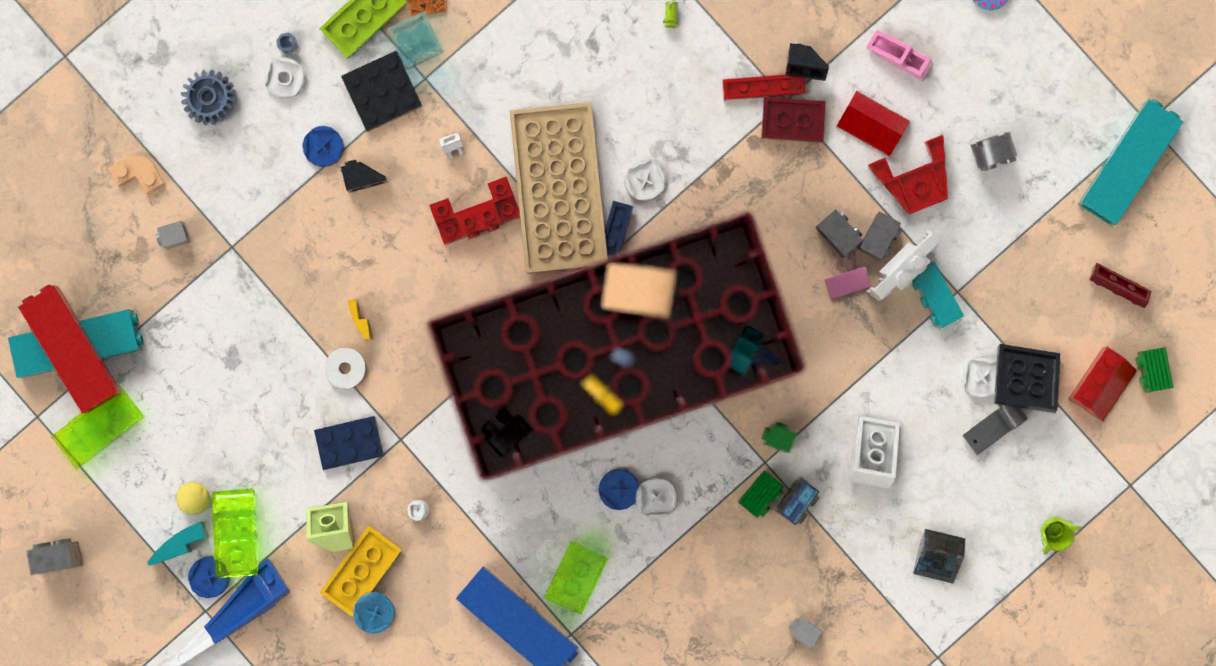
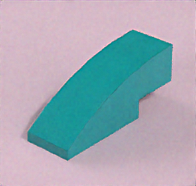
[729,325,765,374]
[147,521,209,566]

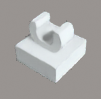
[439,132,463,159]

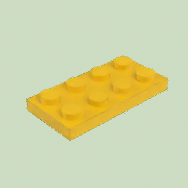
[319,525,403,617]

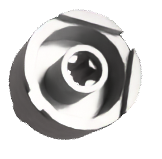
[970,132,1017,171]

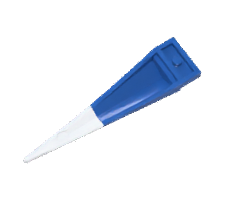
[166,559,291,666]

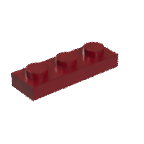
[1089,263,1152,308]

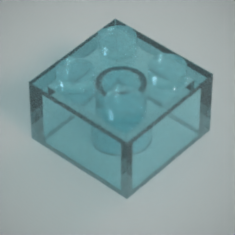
[387,11,444,70]

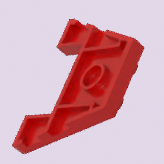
[867,135,948,215]

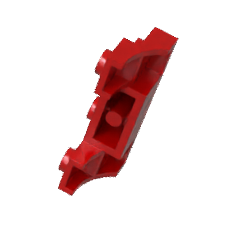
[429,176,520,245]

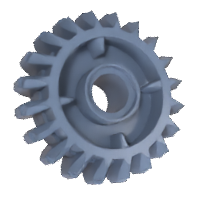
[181,70,237,125]

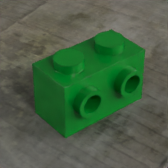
[761,422,797,453]

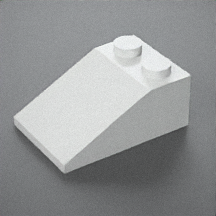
[849,416,900,489]

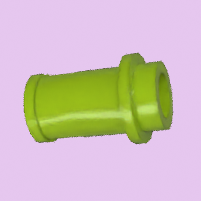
[663,1,679,28]

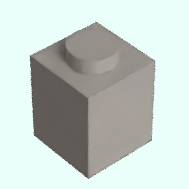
[156,221,190,249]
[789,616,823,649]

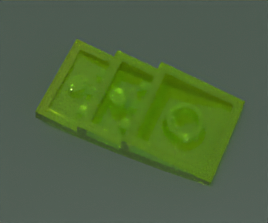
[51,384,144,470]
[212,488,258,578]

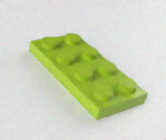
[319,0,407,59]

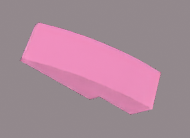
[866,30,933,81]

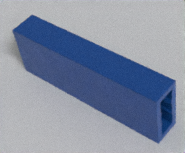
[456,566,578,666]

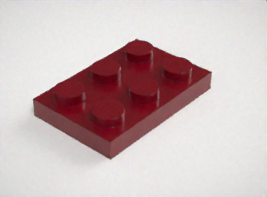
[761,97,826,143]

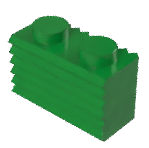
[1135,347,1174,393]
[738,470,784,518]

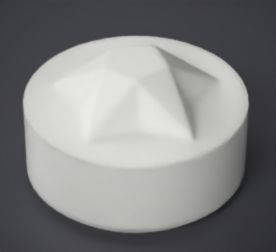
[407,500,429,521]

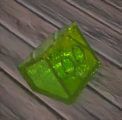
[544,540,608,615]

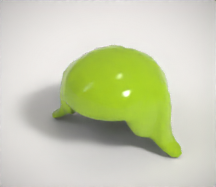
[1040,516,1081,554]

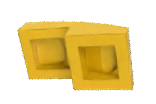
[348,299,372,340]

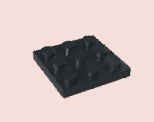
[341,50,423,132]
[994,344,1060,413]

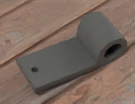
[962,404,1028,455]

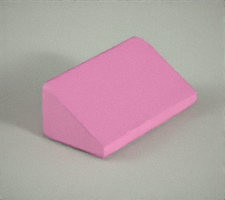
[825,266,870,299]

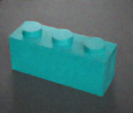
[911,262,964,329]

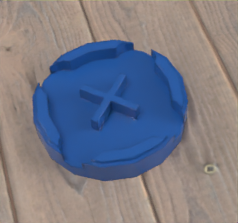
[302,126,344,167]
[598,469,639,510]
[188,557,230,598]

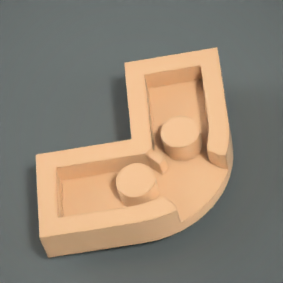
[108,155,165,194]

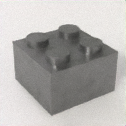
[26,538,82,575]

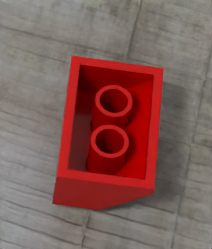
[1068,346,1137,422]

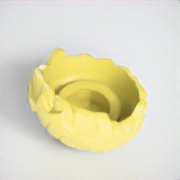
[176,482,211,515]

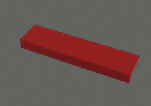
[722,75,806,101]

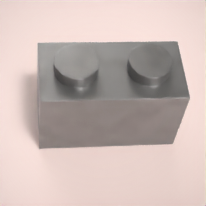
[815,209,863,258]
[858,211,902,261]

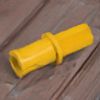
[582,375,622,414]

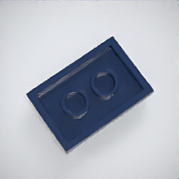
[314,416,384,470]

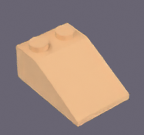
[603,264,674,317]

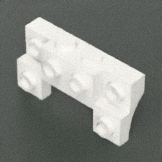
[866,230,940,301]

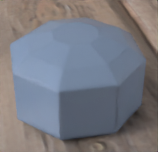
[277,33,297,54]
[612,349,634,367]

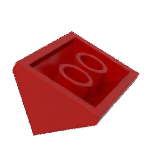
[836,91,910,156]

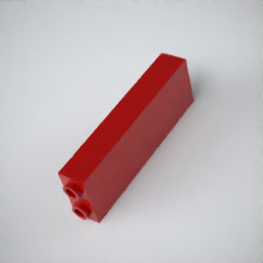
[18,284,122,414]

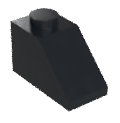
[785,43,829,81]
[340,160,389,193]

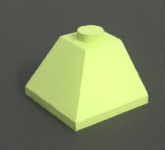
[306,502,353,552]

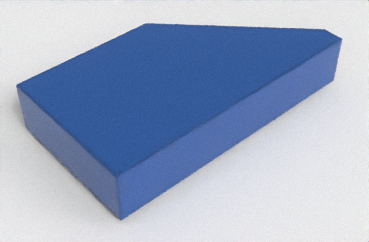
[750,344,781,366]

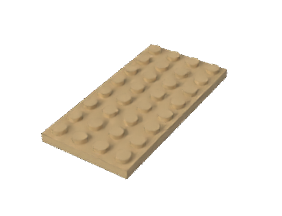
[510,102,607,274]

